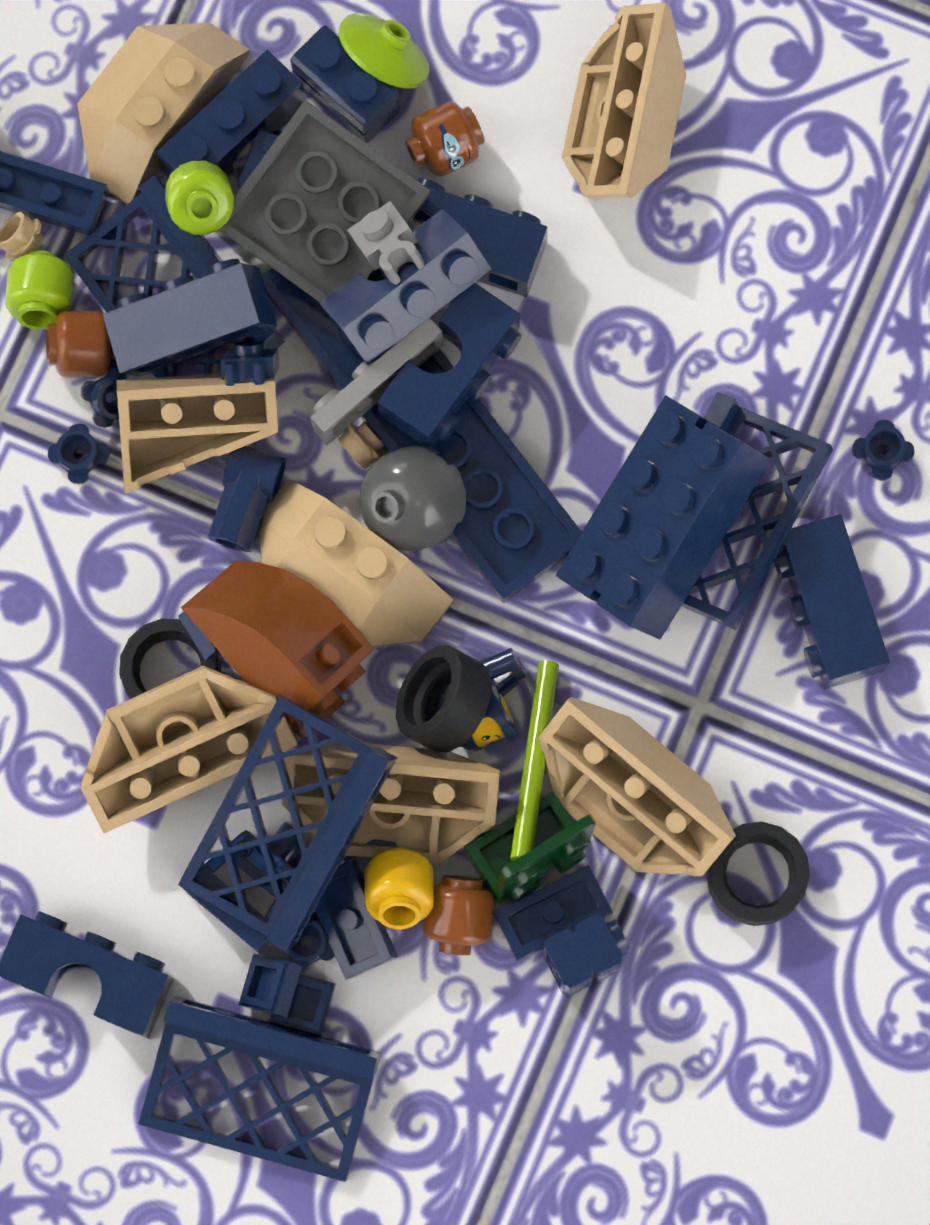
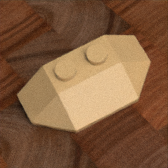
[562,3,686,199]
[77,22,251,205]
[259,479,454,647]
[80,666,298,834]
[538,697,736,877]
[282,742,500,864]

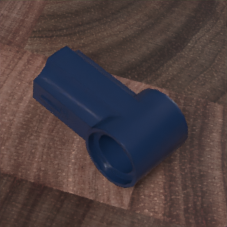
[208,446,286,553]

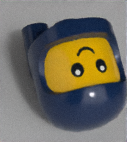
[460,648,527,751]

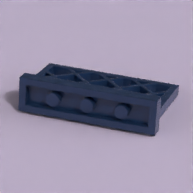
[63,176,285,377]
[682,392,833,630]
[178,696,397,951]
[138,996,382,1182]

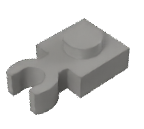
[347,201,424,285]

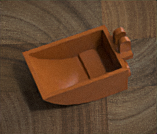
[180,561,375,738]

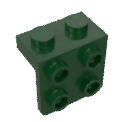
[463,791,596,904]

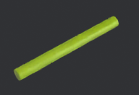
[510,660,559,861]

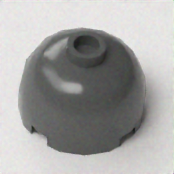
[359,445,466,551]

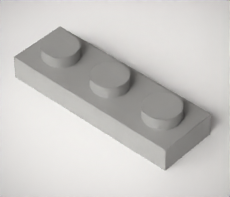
[310,318,443,445]

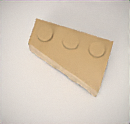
[116,373,278,494]

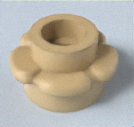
[0,212,43,261]
[338,421,384,469]

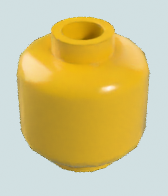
[365,847,434,929]

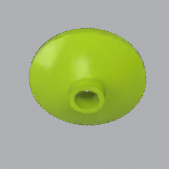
[338,13,429,89]

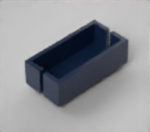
[555,395,771,640]

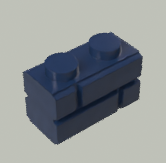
[290,25,400,144]
[543,914,629,997]

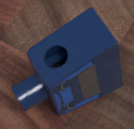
[180,821,309,955]

